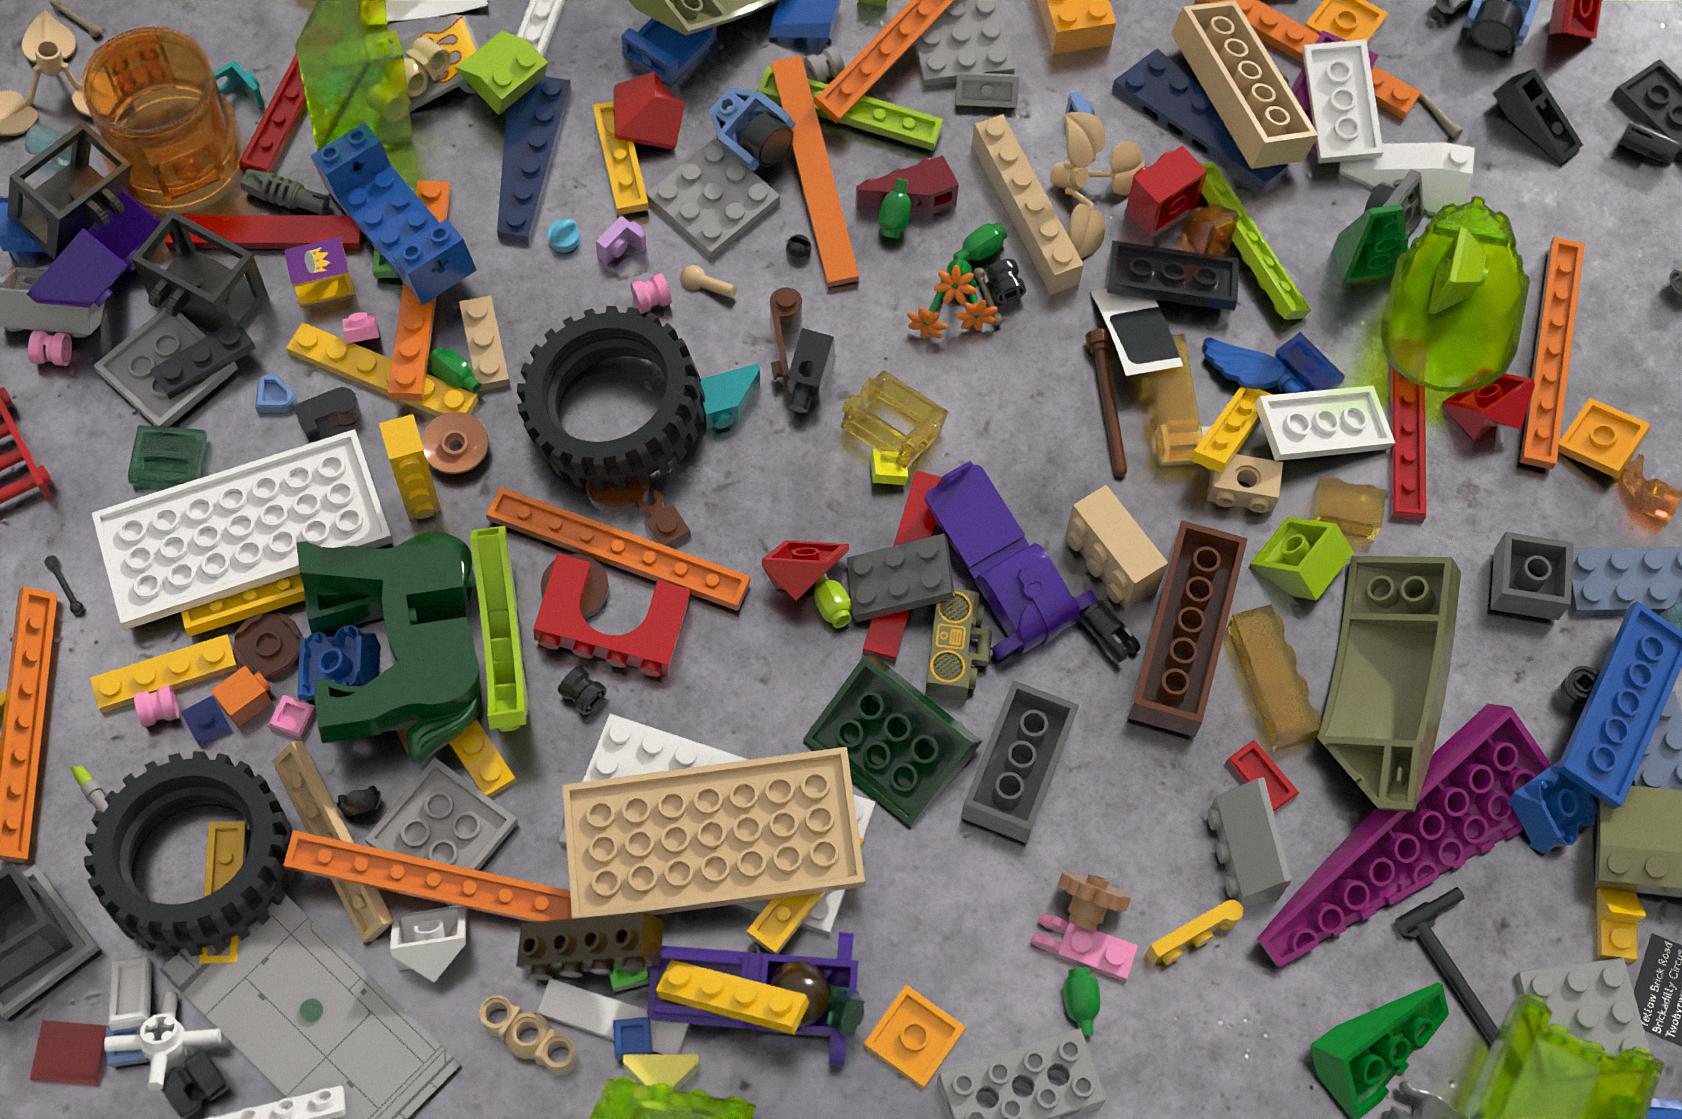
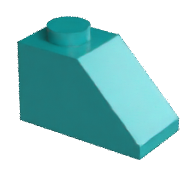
[700,364,760,429]

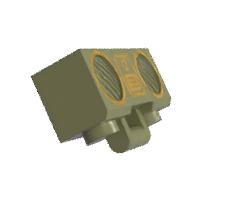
[925,589,992,700]

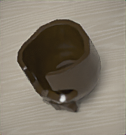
[770,960,829,1027]

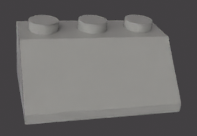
[0,267,105,337]
[1207,777,1292,907]

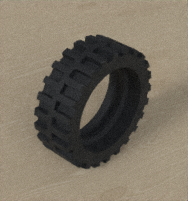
[517,306,705,491]
[84,751,294,956]

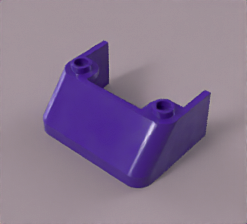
[26,189,162,308]

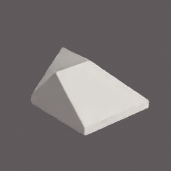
[390,906,467,982]

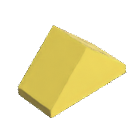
[623,1054,699,1107]

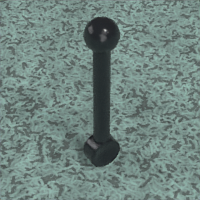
[44,555,84,614]

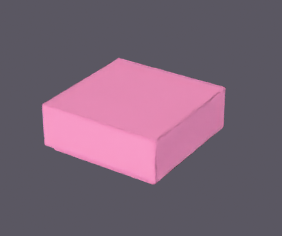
[268,695,316,741]

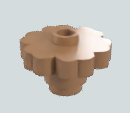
[1057,871,1131,931]

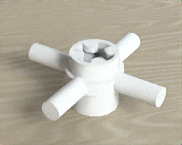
[104,991,221,1091]

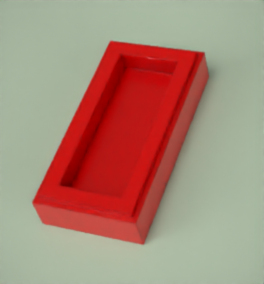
[1226,740,1300,814]

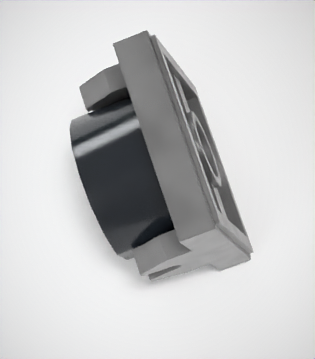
[1364,169,1424,238]

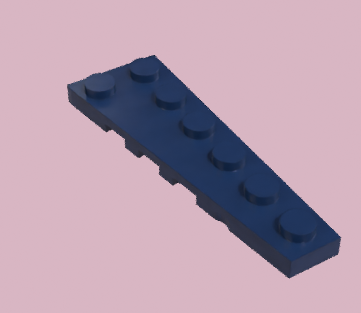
[1113,48,1288,190]
[497,76,572,243]

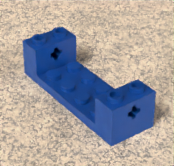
[310,122,477,305]

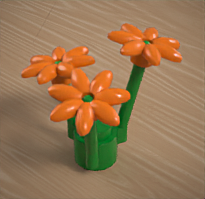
[907,258,998,338]

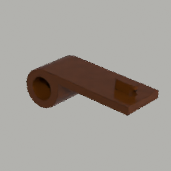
[770,287,802,393]

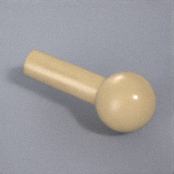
[680,265,737,298]

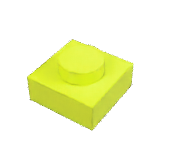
[870,449,908,485]

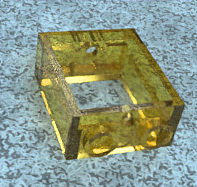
[841,370,949,469]

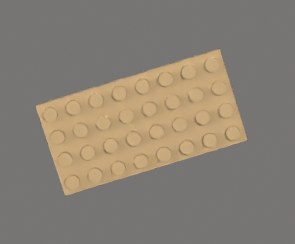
[562,747,866,918]

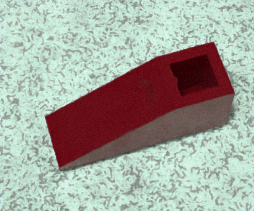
[855,155,959,212]

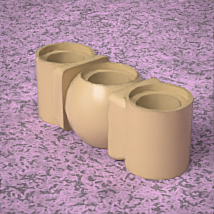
[366,36,451,119]
[479,996,577,1075]

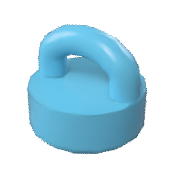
[547,219,580,253]

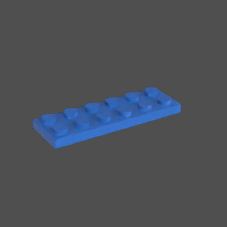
[1556,601,1682,809]

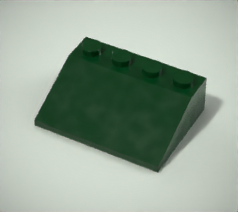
[803,656,983,827]

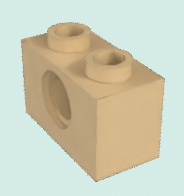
[1207,454,1283,513]

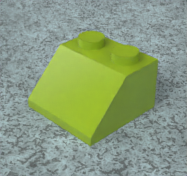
[456,31,548,115]
[1250,517,1354,600]

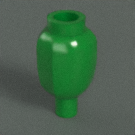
[878,178,911,238]
[953,222,1007,261]
[428,347,482,394]
[1063,967,1100,1037]

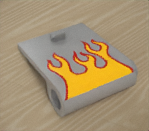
[380,15,479,114]

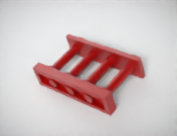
[0,387,53,504]

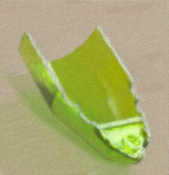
[1381,196,1530,392]

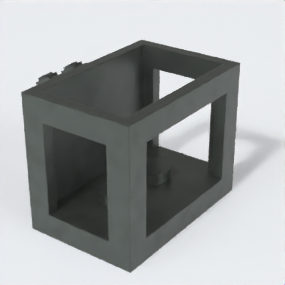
[7,121,132,260]
[131,210,268,333]
[0,863,74,993]

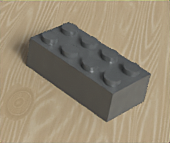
[961,680,1079,843]

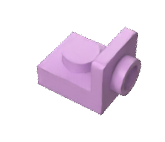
[596,216,646,264]

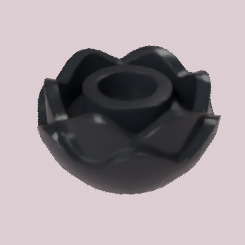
[336,786,381,817]

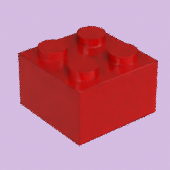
[1125,145,1207,238]

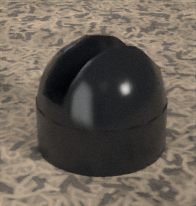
[786,234,811,263]

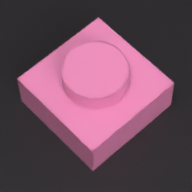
[342,312,379,344]

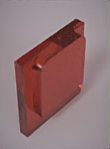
[30,1020,109,1087]

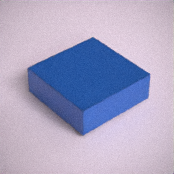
[613,1017,653,1060]

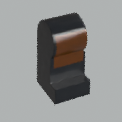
[293,387,361,443]

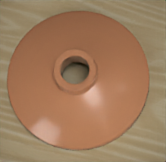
[421,412,489,474]

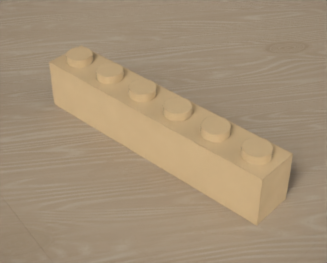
[972,114,1084,295]

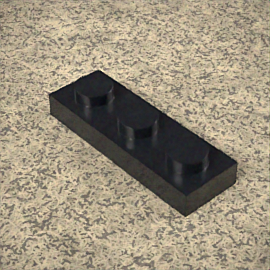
[150,319,256,400]

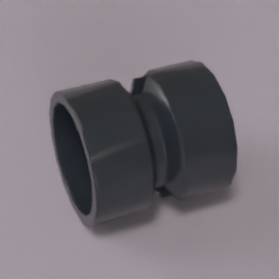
[161,1048,229,1119]

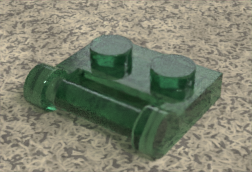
[128,425,207,485]

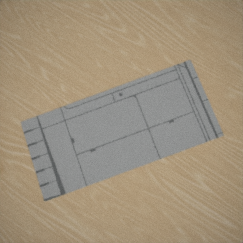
[160,892,460,1119]

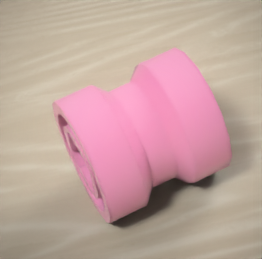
[630,273,672,314]
[28,330,72,366]
[134,685,179,727]

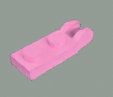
[1031,913,1138,982]

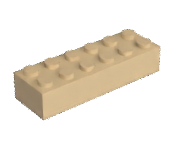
[1171,0,1318,169]

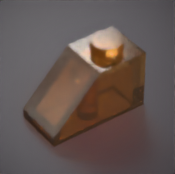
[1182,204,1239,255]

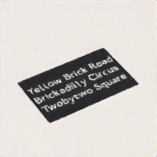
[1634,934,1682,1046]

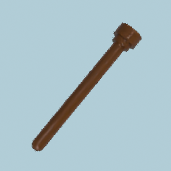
[1085,328,1127,477]

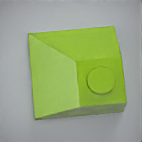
[1428,227,1488,314]

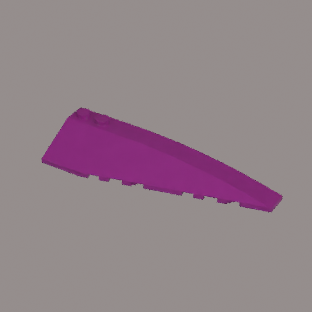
[1257,703,1552,967]

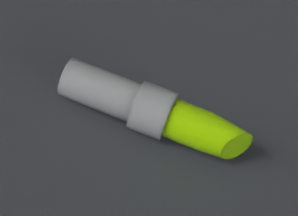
[70,766,108,813]

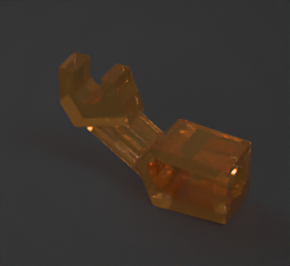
[1619,453,1682,523]

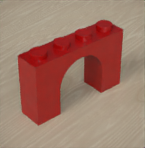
[533,553,691,676]

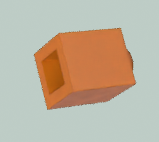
[210,665,272,728]

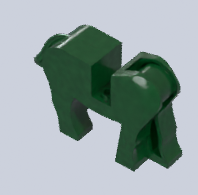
[296,531,483,765]

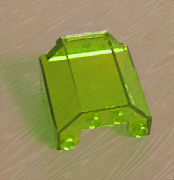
[1460,993,1665,1119]

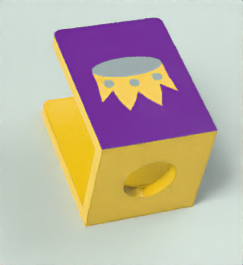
[284,237,355,306]

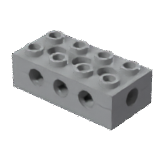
[937,1028,1106,1119]

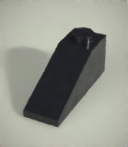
[1492,68,1583,163]

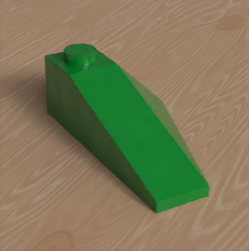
[1332,204,1410,283]
[1310,982,1449,1119]

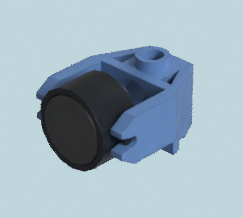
[1464,0,1539,51]
[709,88,796,171]

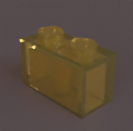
[1309,477,1387,540]

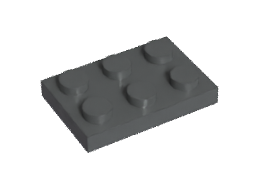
[847,534,955,622]

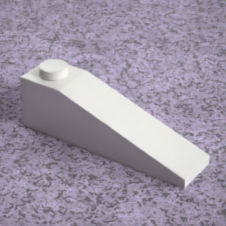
[1339,142,1475,221]

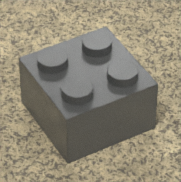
[1491,532,1574,620]

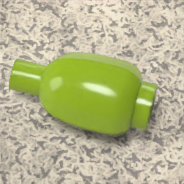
[814,574,852,628]

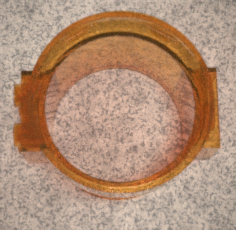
[81,26,243,208]

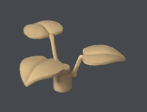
[0,10,130,136]
[1050,112,1145,259]

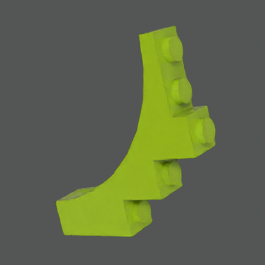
[470,526,529,732]

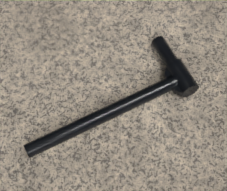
[1395,887,1525,1078]

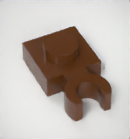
[637,490,691,548]

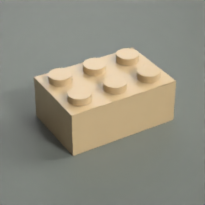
[1066,485,1168,611]

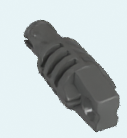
[240,169,330,215]

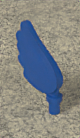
[1202,338,1303,394]

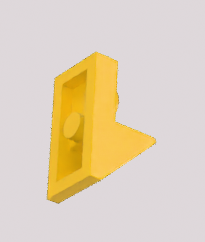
[1597,887,1646,963]

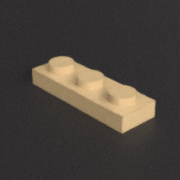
[459,295,510,391]

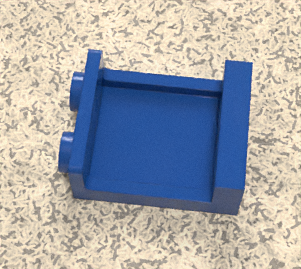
[621,18,716,86]

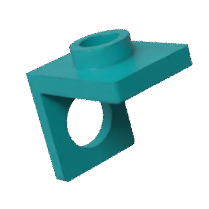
[203,60,264,108]

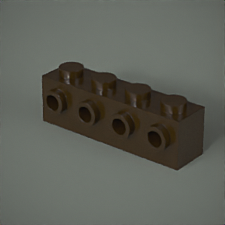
[516,911,664,980]

